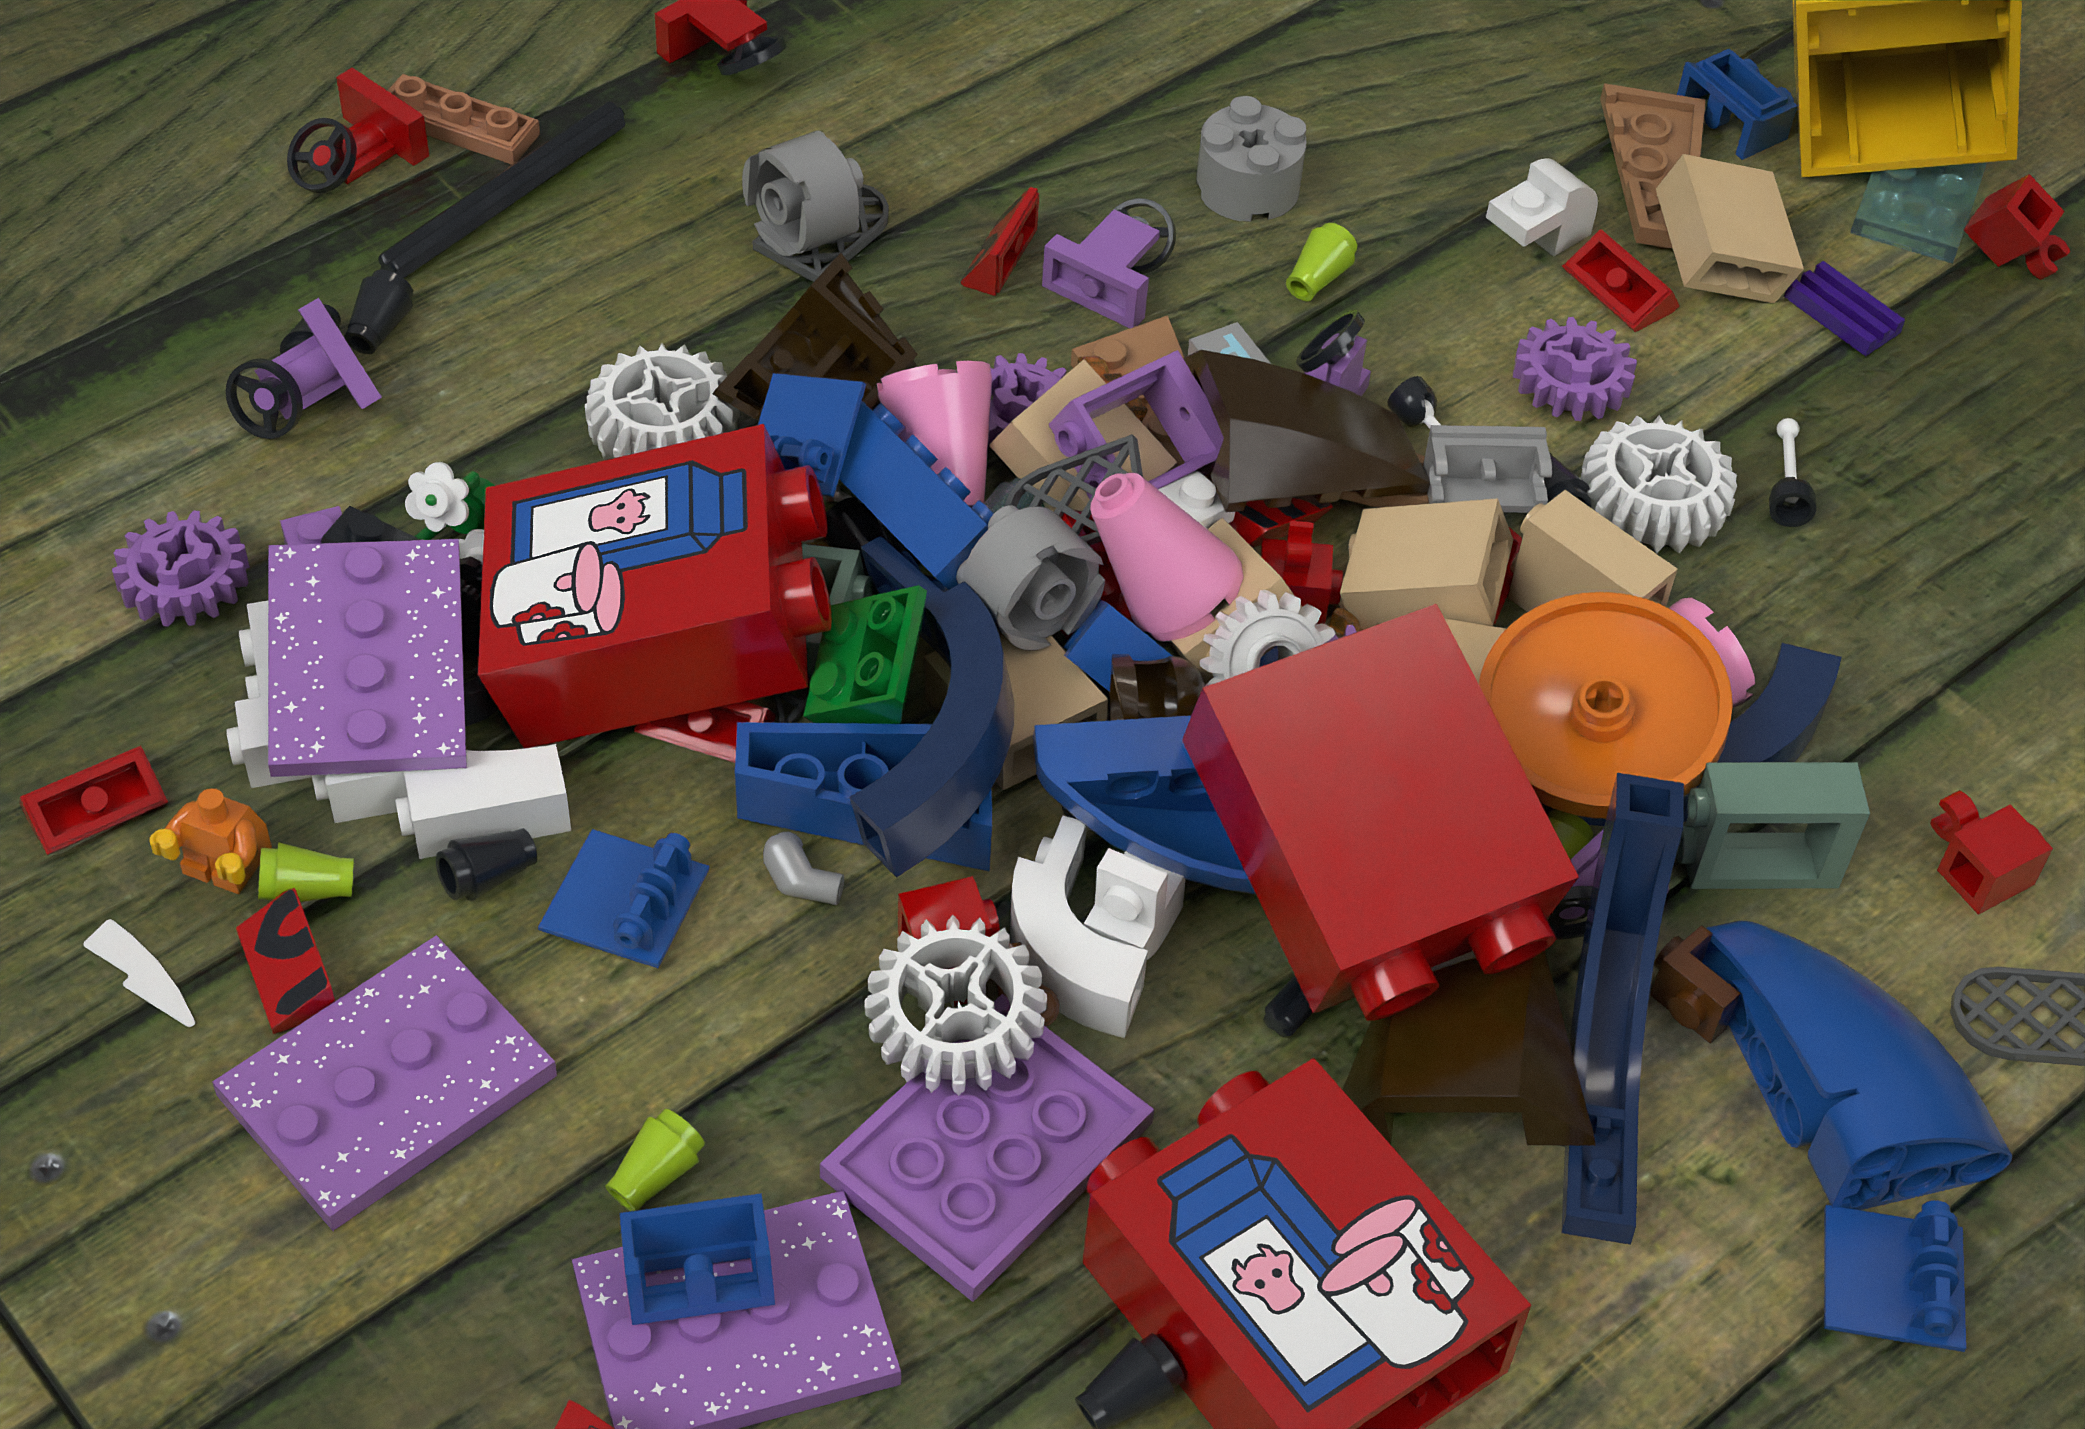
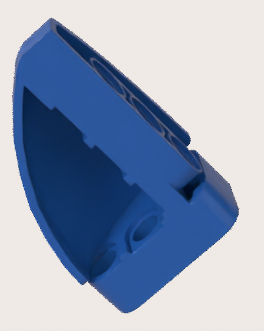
[1033,716,1256,895]
[1702,921,2012,1210]

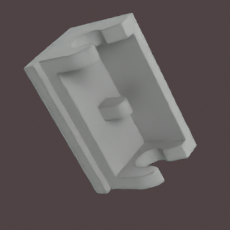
[1423,425,1552,513]

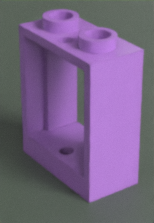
[1048,350,1224,499]

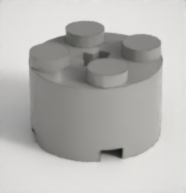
[1196,96,1307,221]
[742,131,863,256]
[956,505,1105,650]

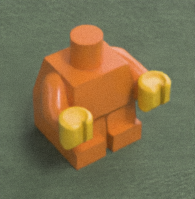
[149,788,272,895]

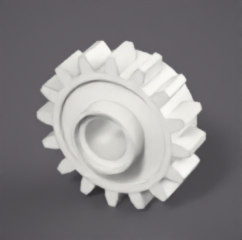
[1200,590,1335,687]

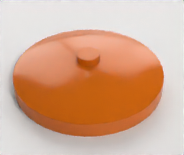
[1479,592,1732,819]

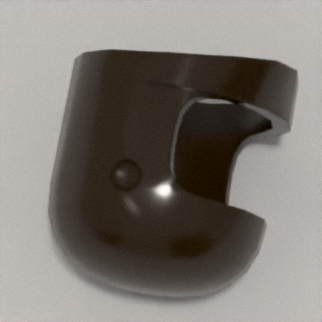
[1109,654,1205,721]

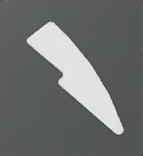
[83,919,195,1027]

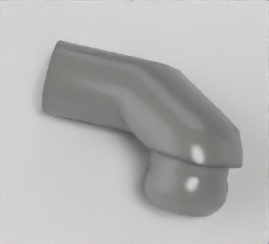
[763,832,844,905]

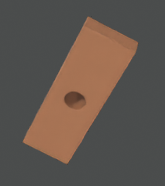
[387,74,540,165]

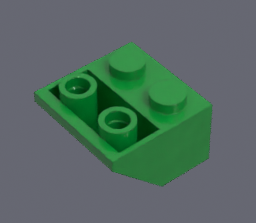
[804,585,927,724]

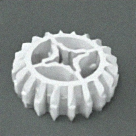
[585,343,741,460]
[1580,415,1737,554]
[865,915,1047,1096]

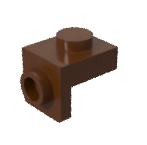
[1650,925,1741,1044]

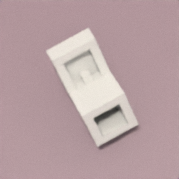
[1486,158,1598,256]
[1084,848,1186,960]

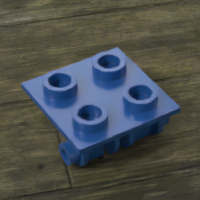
[758,373,866,497]
[538,829,709,968]
[1824,1201,1966,1352]

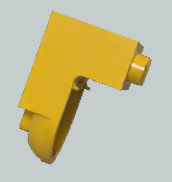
[1792,0,2022,177]

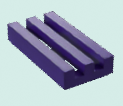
[1784,261,1905,357]

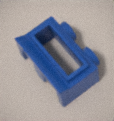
[1677,49,1798,160]
[619,1193,775,1325]

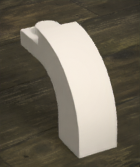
[1010,815,1148,1039]

